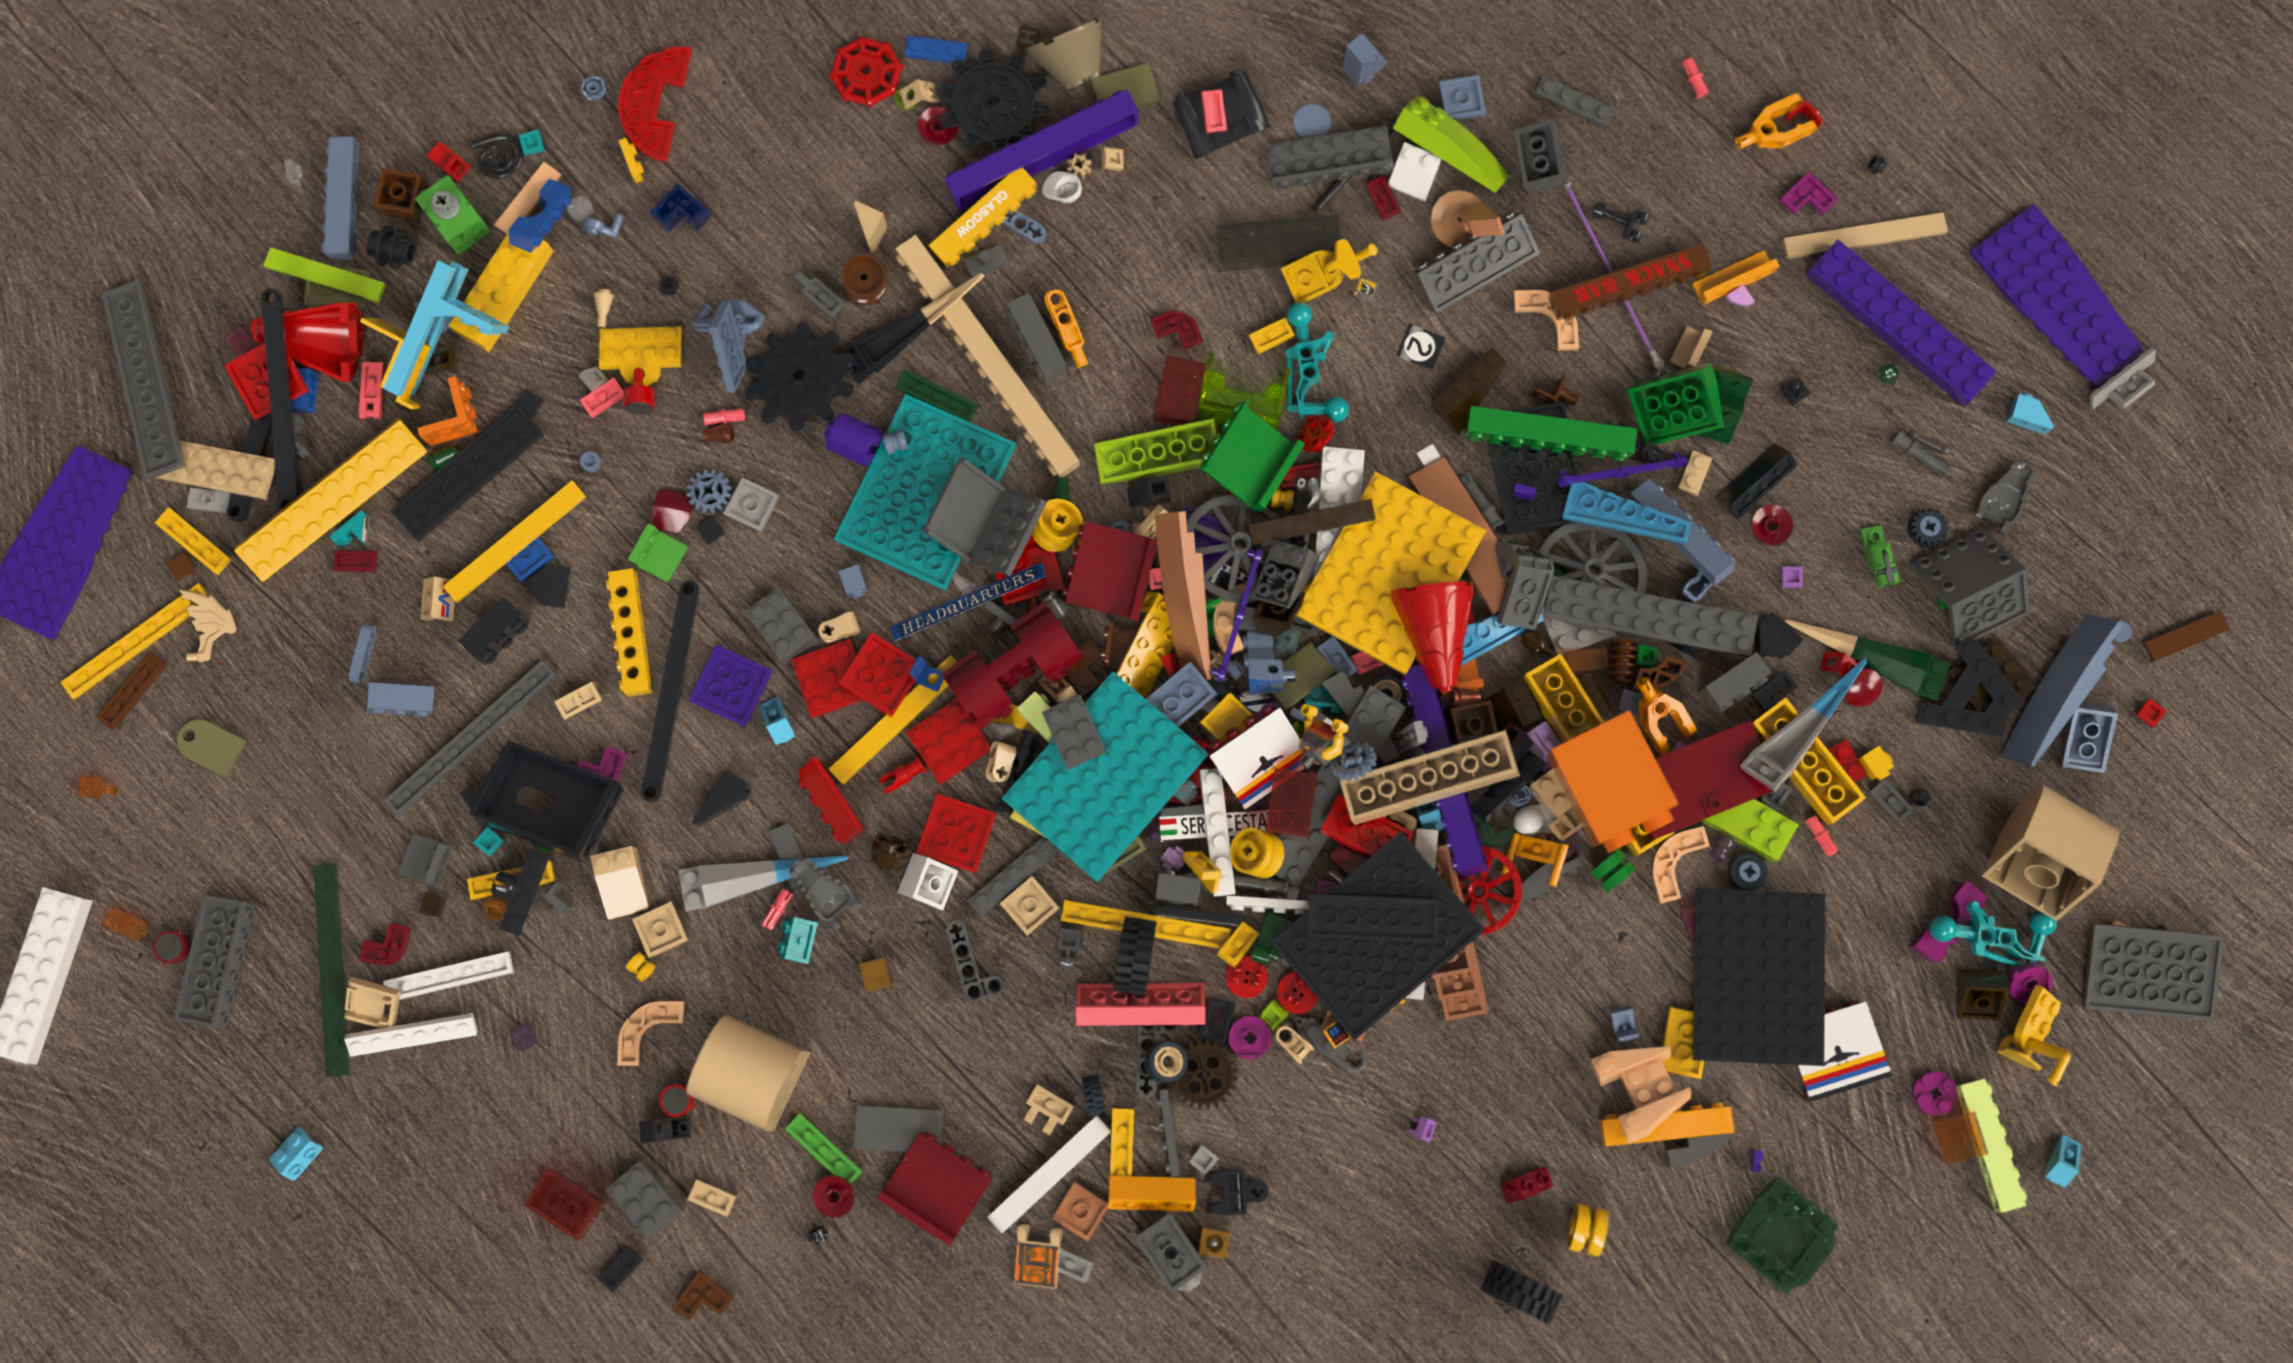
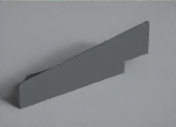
[1323,671,1400,763]

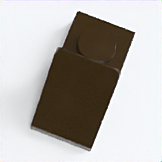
[424,346,458,375]

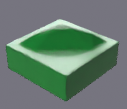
[1634,645,1657,669]

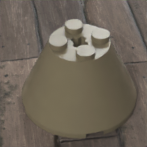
[1026,17,1102,89]

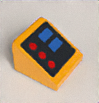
[1322,1021,1351,1049]

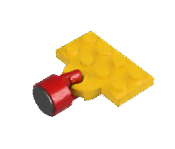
[599,327,683,415]

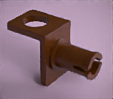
[1530,376,1580,406]

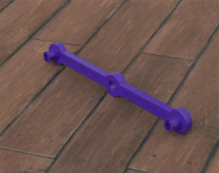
[1557,452,1688,487]
[1211,548,1263,682]

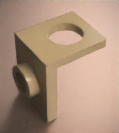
[900,79,940,109]

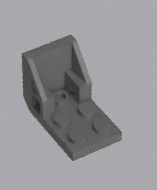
[1495,541,1554,629]

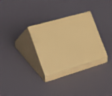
[854,201,887,253]

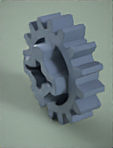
[687,469,732,514]
[1330,740,1377,782]

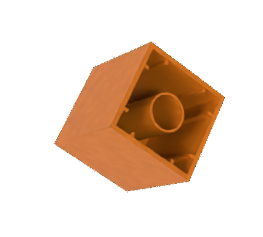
[1547,710,1678,853]

